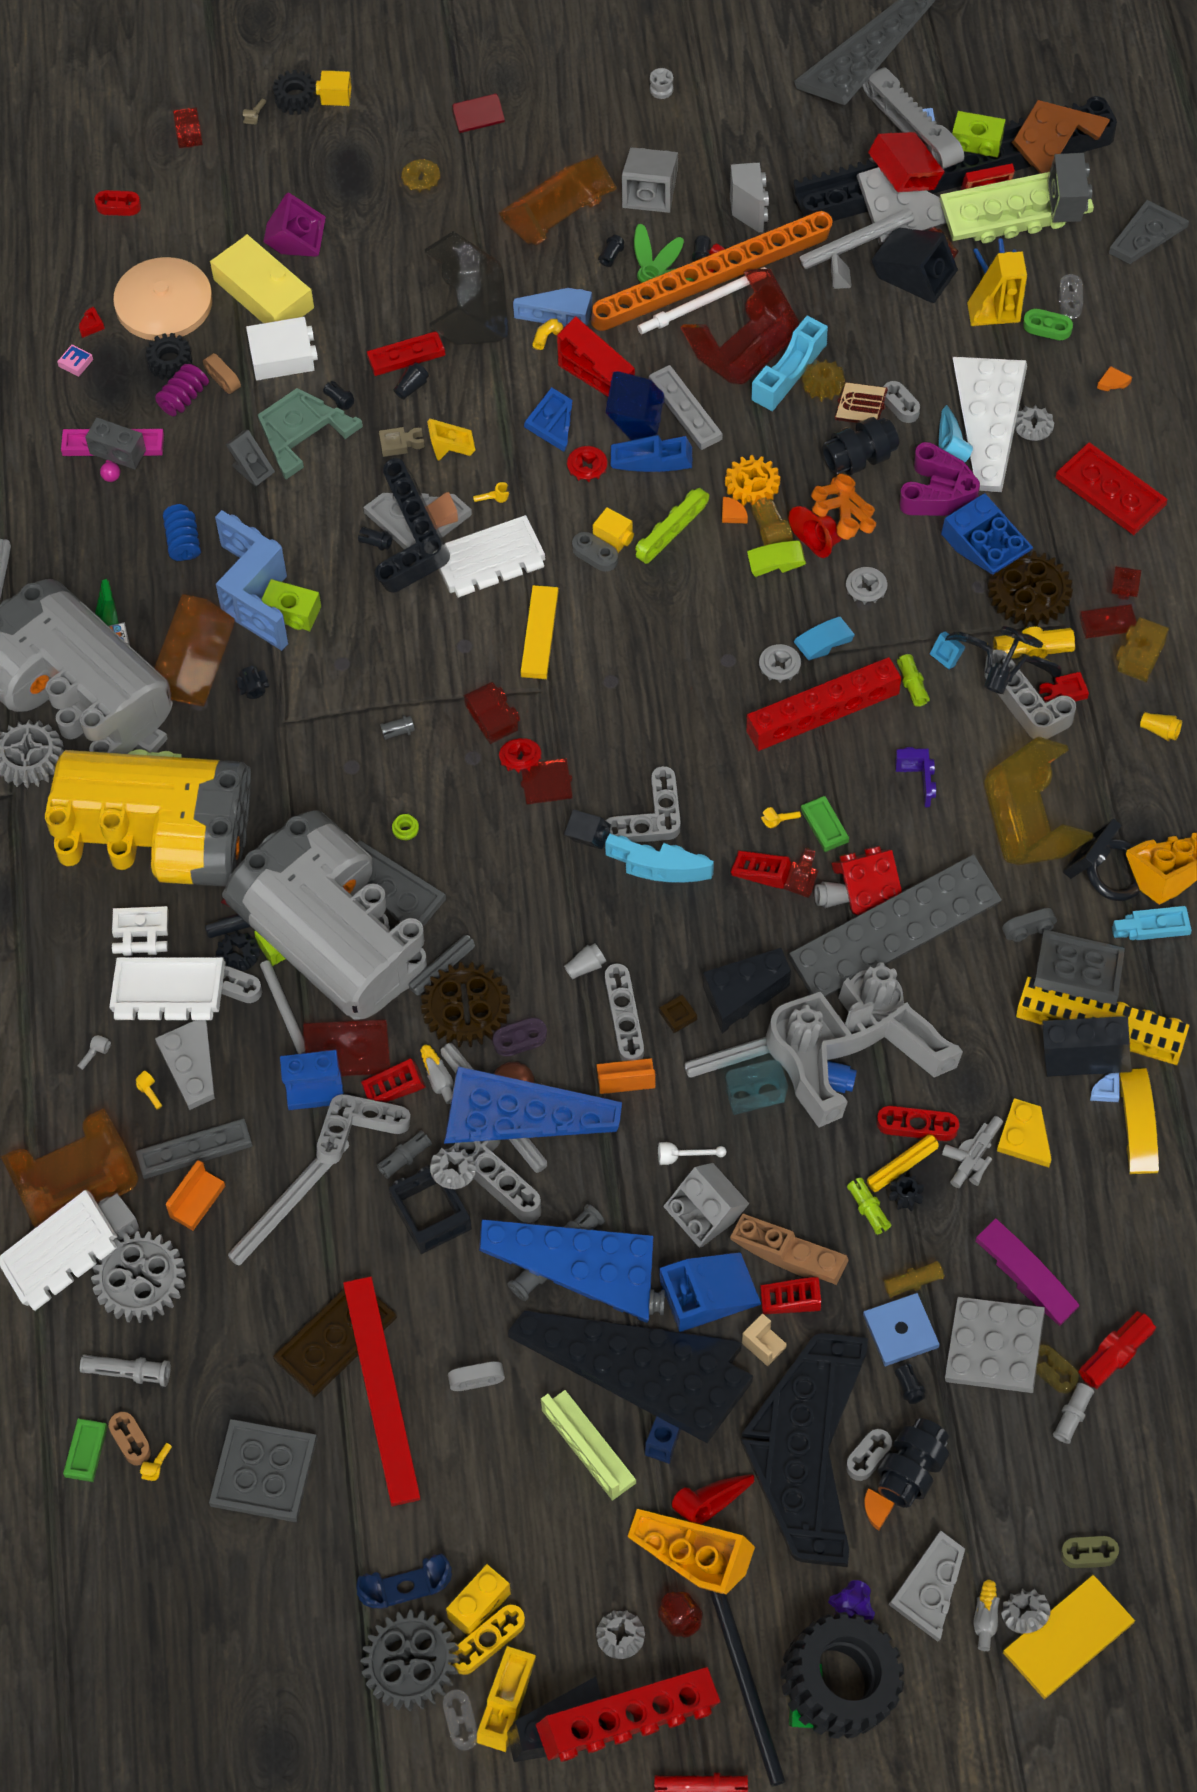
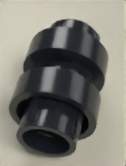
[822,417,899,475]
[878,1418,949,1508]

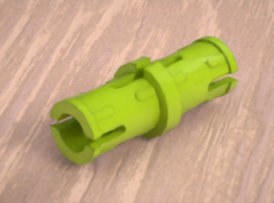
[897,654,930,707]
[847,1177,891,1235]

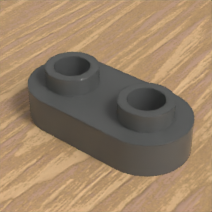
[572,532,618,572]
[1002,908,1057,942]

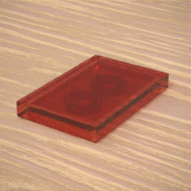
[303,1020,390,1076]

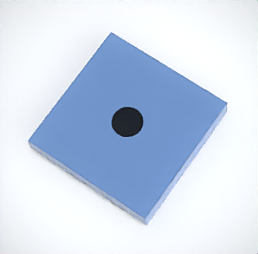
[863,1293,939,1366]

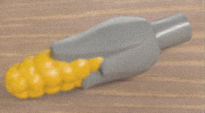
[420,1045,454,1104]
[974,1580,1000,1651]

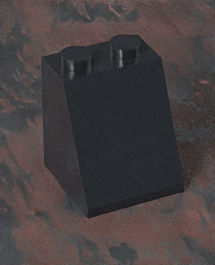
[871,228,958,303]

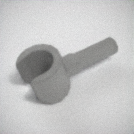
[77,1035,111,1070]

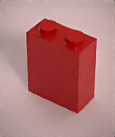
[868,132,945,192]

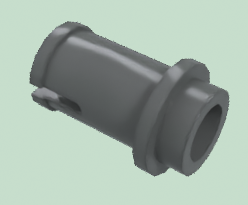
[380,715,415,740]

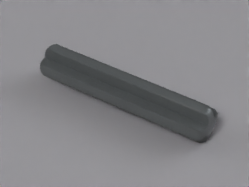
[408,934,475,995]

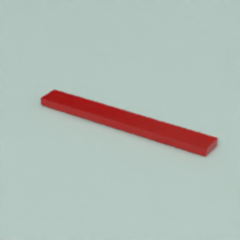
[343,1277,420,1507]

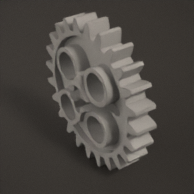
[91,1231,186,1323]

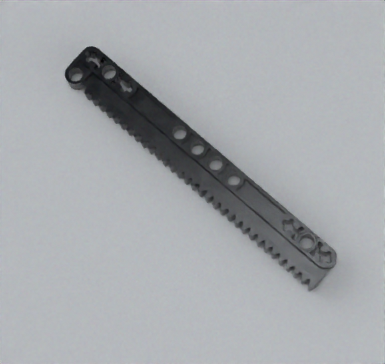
[793,96,1117,226]

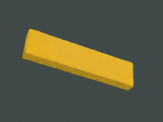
[521,585,559,679]

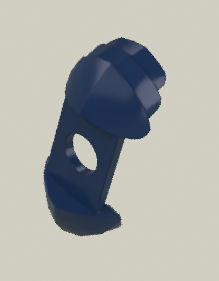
[356,1553,452,1609]

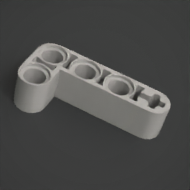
[984,650,1076,741]
[454,1140,541,1223]

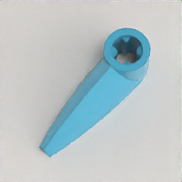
[939,405,973,463]

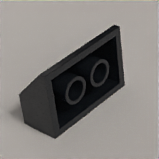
[1042,1016,1132,1077]

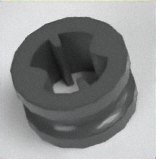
[649,1289,665,1316]

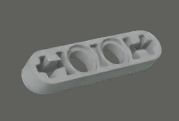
[605,964,644,1061]

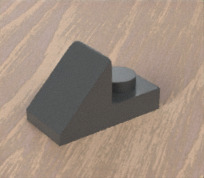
[226,430,275,486]

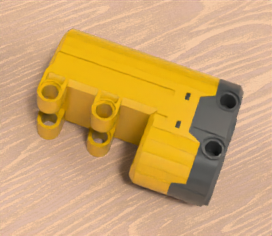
[45,750,251,887]

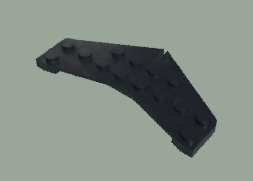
[741,1333,868,1567]

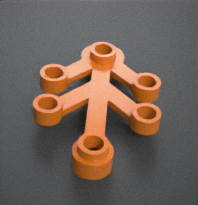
[811,474,876,540]

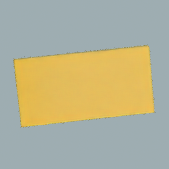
[1003,1575,1135,1700]

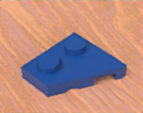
[524,387,573,452]

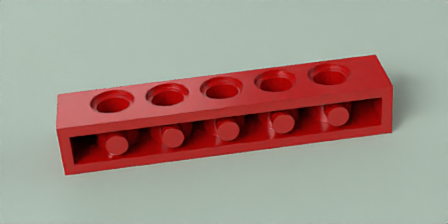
[746,657,901,751]
[536,1667,721,1762]

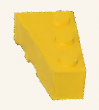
[967,252,1027,326]

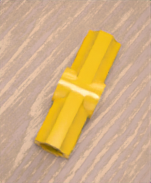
[993,627,1075,659]

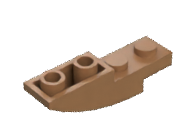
[730,1214,849,1285]

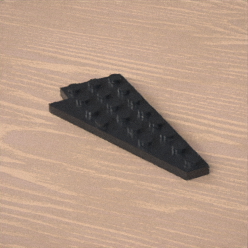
[508,1311,753,1443]

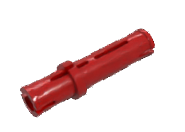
[654,1773,748,1792]

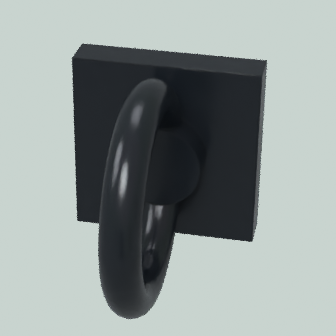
[1063,818,1141,901]

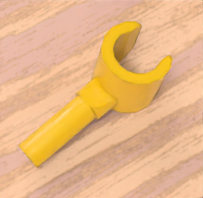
[473,482,509,503]
[761,807,801,828]
[136,1071,162,1110]
[140,1443,172,1481]

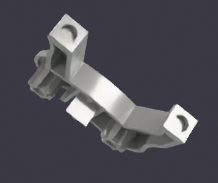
[766,962,963,1127]

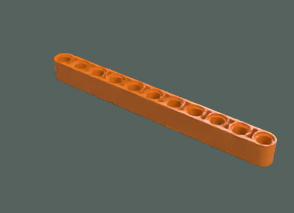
[591,211,832,331]

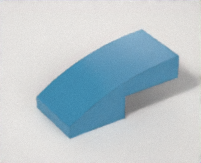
[794,617,855,660]

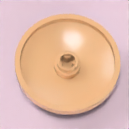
[114,257,212,341]

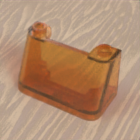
[1,1108,138,1228]

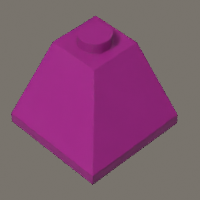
[263,192,326,257]

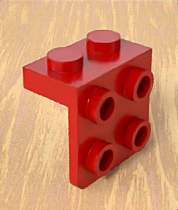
[832,846,902,915]

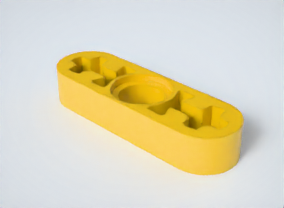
[452,1605,525,1675]

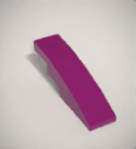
[975,1218,1079,1326]

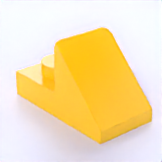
[427,419,475,461]

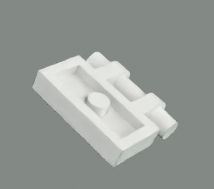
[112,906,169,956]

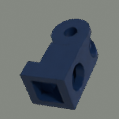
[645,1416,681,1464]

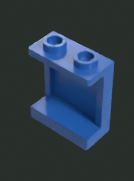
[280,1050,343,1110]

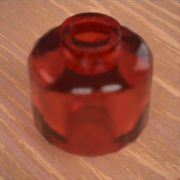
[658,1591,703,1638]

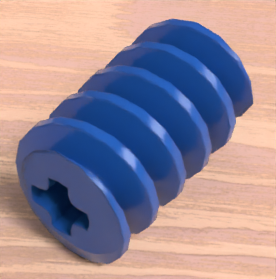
[163,504,201,561]

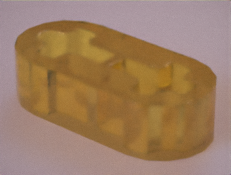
[1036,1345,1079,1394]

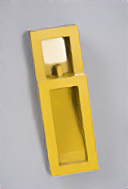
[477,1646,536,1752]

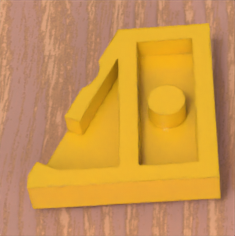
[997,1098,1052,1168]

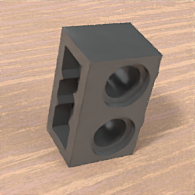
[85,417,146,469]

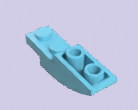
[605,834,714,882]

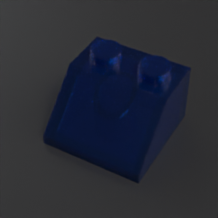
[605,371,665,441]

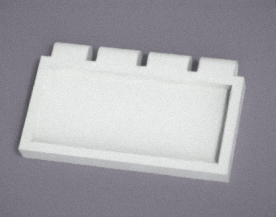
[433,515,545,597]
[110,958,225,1020]
[0,1190,117,1311]

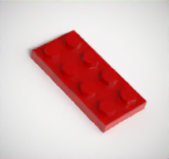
[1056,442,1168,535]

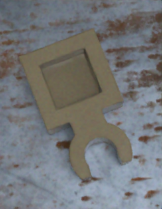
[379,427,425,457]

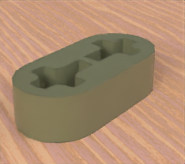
[1061,1536,1119,1568]

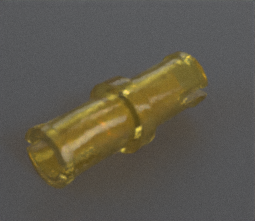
[884,1261,944,1298]

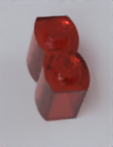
[464,682,520,744]

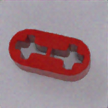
[94,190,141,216]

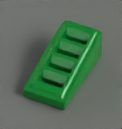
[95,579,119,626]

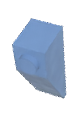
[513,288,592,327]

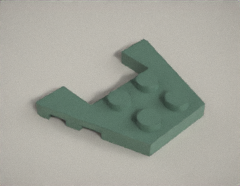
[258,388,363,479]

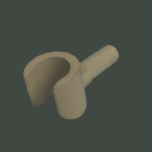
[243,99,266,124]

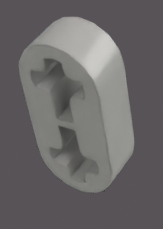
[882,381,920,423]
[221,966,262,1003]
[448,1362,505,1391]
[846,1429,892,1481]

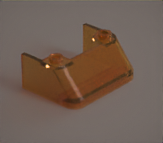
[499,155,617,245]

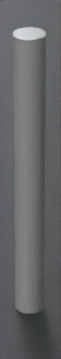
[260,960,309,1054]

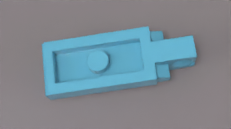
[1112,906,1192,940]

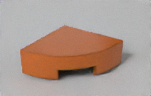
[1097,366,1132,391]
[722,497,748,524]
[864,1488,895,1531]

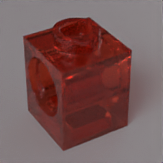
[173,107,203,148]

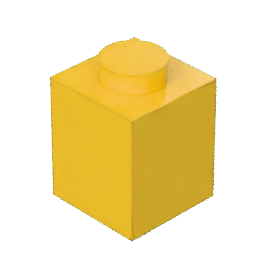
[316,71,352,106]
[593,507,634,553]

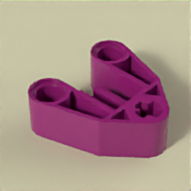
[899,442,980,516]

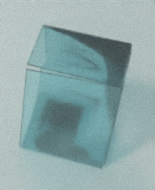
[726,1060,788,1115]

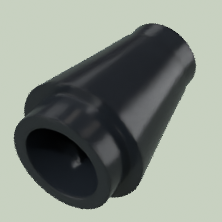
[393,362,429,400]

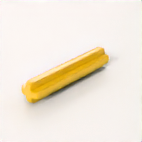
[866,1135,939,1192]

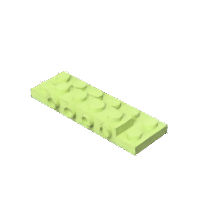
[939,172,1094,243]

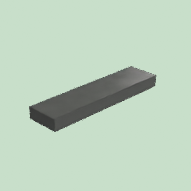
[136,1118,253,1179]

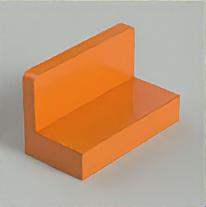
[597,1058,655,1094]
[166,1160,225,1231]

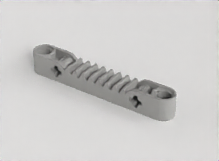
[862,67,964,169]

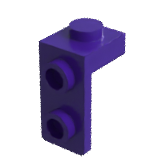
[895,747,936,807]

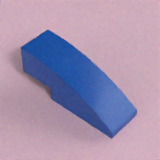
[611,435,692,472]

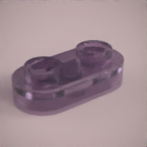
[493,1018,547,1057]

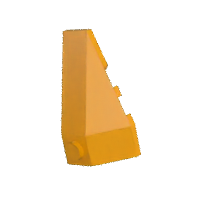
[1126,832,1197,905]
[627,1509,755,1595]

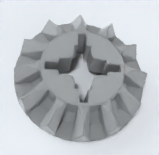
[1015,404,1054,441]
[846,567,887,605]
[759,644,801,683]
[430,1146,476,1189]
[1001,1589,1050,1633]
[596,1610,645,1659]

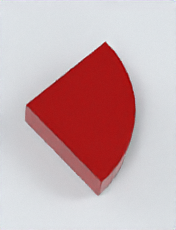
[79,306,105,338]

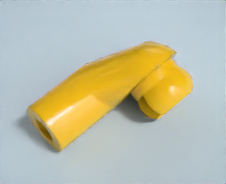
[532,318,563,350]

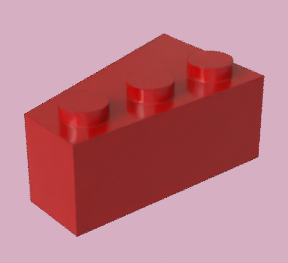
[557,316,635,402]

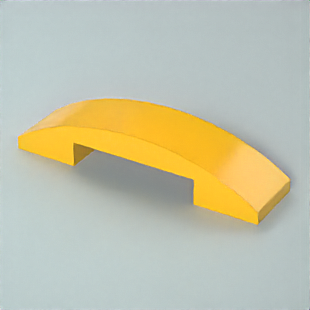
[1119,1068,1159,1174]

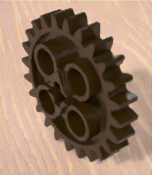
[988,551,1073,627]
[421,962,510,1047]

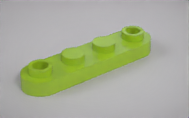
[635,488,709,564]

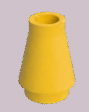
[1140,712,1182,741]

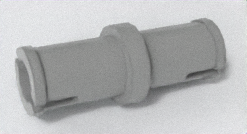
[1053,1383,1094,1444]

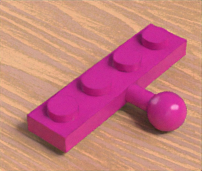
[61,429,164,482]

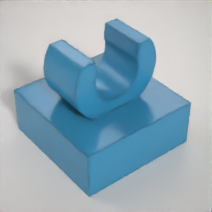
[930,631,965,669]

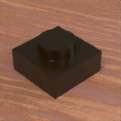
[659,994,697,1033]

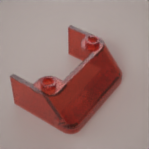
[680,269,800,384]

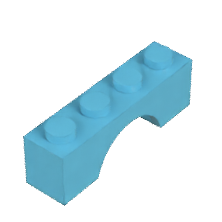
[752,316,828,412]

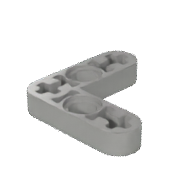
[606,766,680,843]
[316,1094,410,1165]

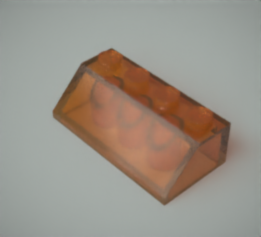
[154,594,235,707]

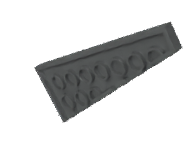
[794,0,935,105]

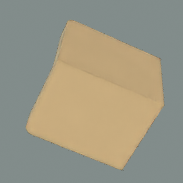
[742,1313,786,1366]

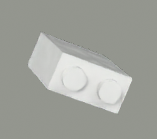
[246,317,318,380]

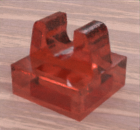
[1111,566,1141,600]

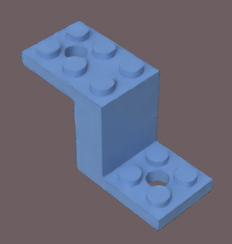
[215,510,288,651]

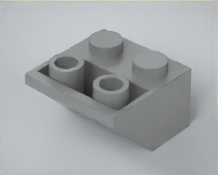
[730,162,769,232]
[663,1163,749,1248]

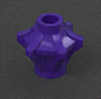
[828,1580,875,1620]

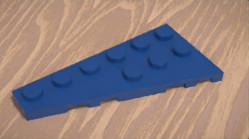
[444,1067,622,1144]
[479,1220,653,1323]

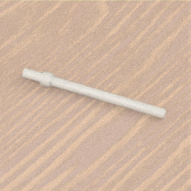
[637,267,768,334]

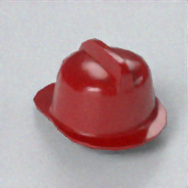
[789,506,843,558]

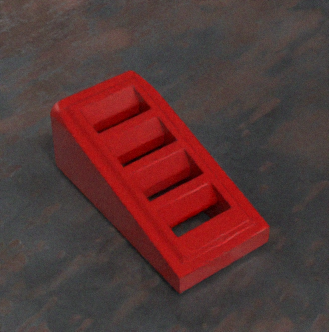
[731,851,793,889]
[361,1058,426,1103]
[760,1277,821,1314]

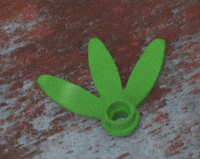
[634,224,694,283]

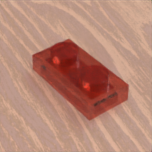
[1080,604,1138,639]

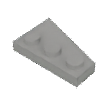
[155,1020,215,1110]
[889,1531,965,1642]

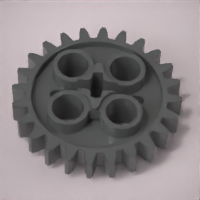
[361,1610,460,1711]

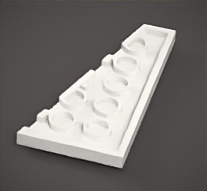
[953,357,1027,492]

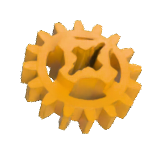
[725,455,780,507]

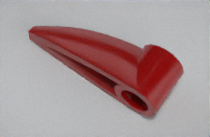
[672,1474,755,1525]

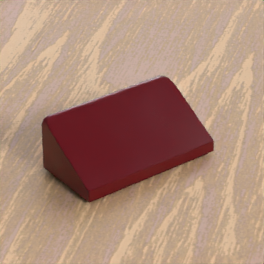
[452,94,505,133]

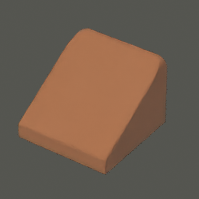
[428,492,458,528]

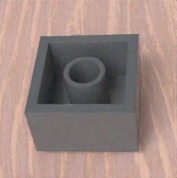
[1047,153,1092,223]

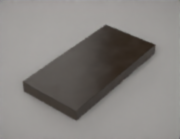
[273,1277,397,1398]

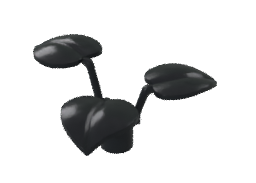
[945,626,1062,694]

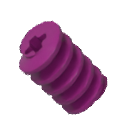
[155,364,209,416]

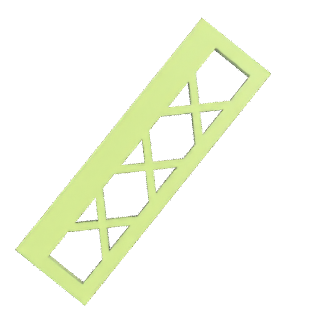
[541,1390,636,1501]

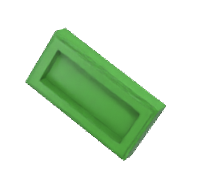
[801,796,849,852]
[63,1418,108,1482]

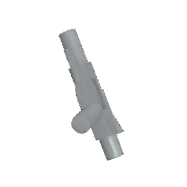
[942,1116,1003,1188]

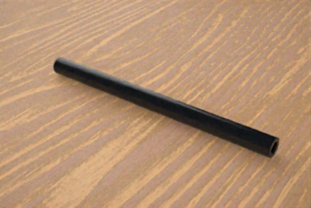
[709,1590,786,1787]

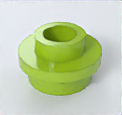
[392,814,419,840]

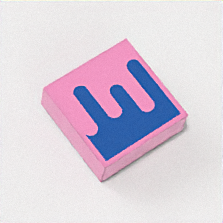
[57,345,93,377]

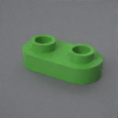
[1023,309,1073,340]

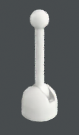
[658,1142,727,1165]

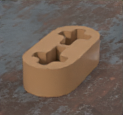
[203,353,241,394]
[109,1412,151,1465]

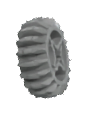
[0,719,64,788]

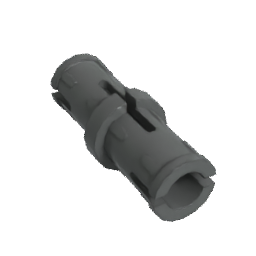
[377,1130,432,1179]

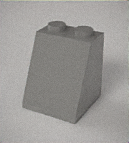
[622,148,678,213]

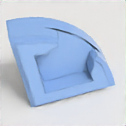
[1090,1073,1119,1102]

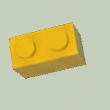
[446,1564,511,1636]

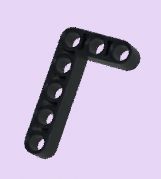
[375,458,450,593]

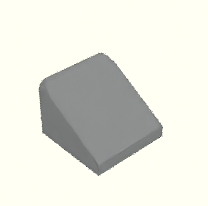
[831,254,851,289]

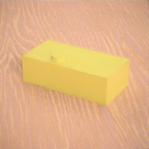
[210,234,314,323]

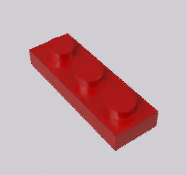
[367,331,445,376]

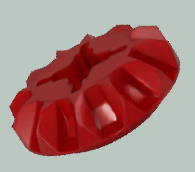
[567,446,607,482]
[499,738,542,774]

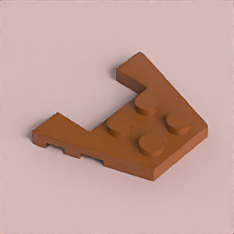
[1012,100,1110,174]

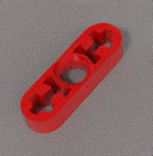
[877,1106,959,1141]

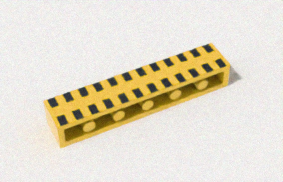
[1016,977,1189,1065]

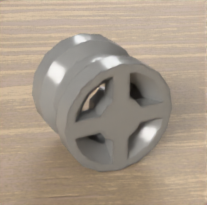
[650,68,673,99]

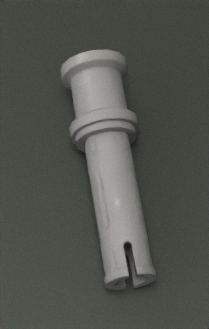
[80,1354,171,1387]

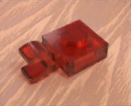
[783,848,818,898]

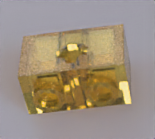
[1116,617,1169,682]

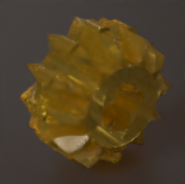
[802,358,845,402]

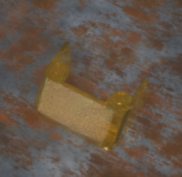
[985,737,1093,865]

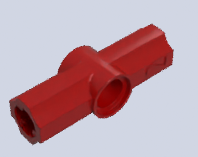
[1078,1311,1156,1389]

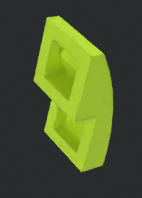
[747,541,806,577]

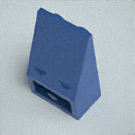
[941,493,1033,575]
[660,1252,761,1332]

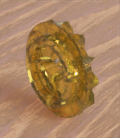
[402,159,440,193]

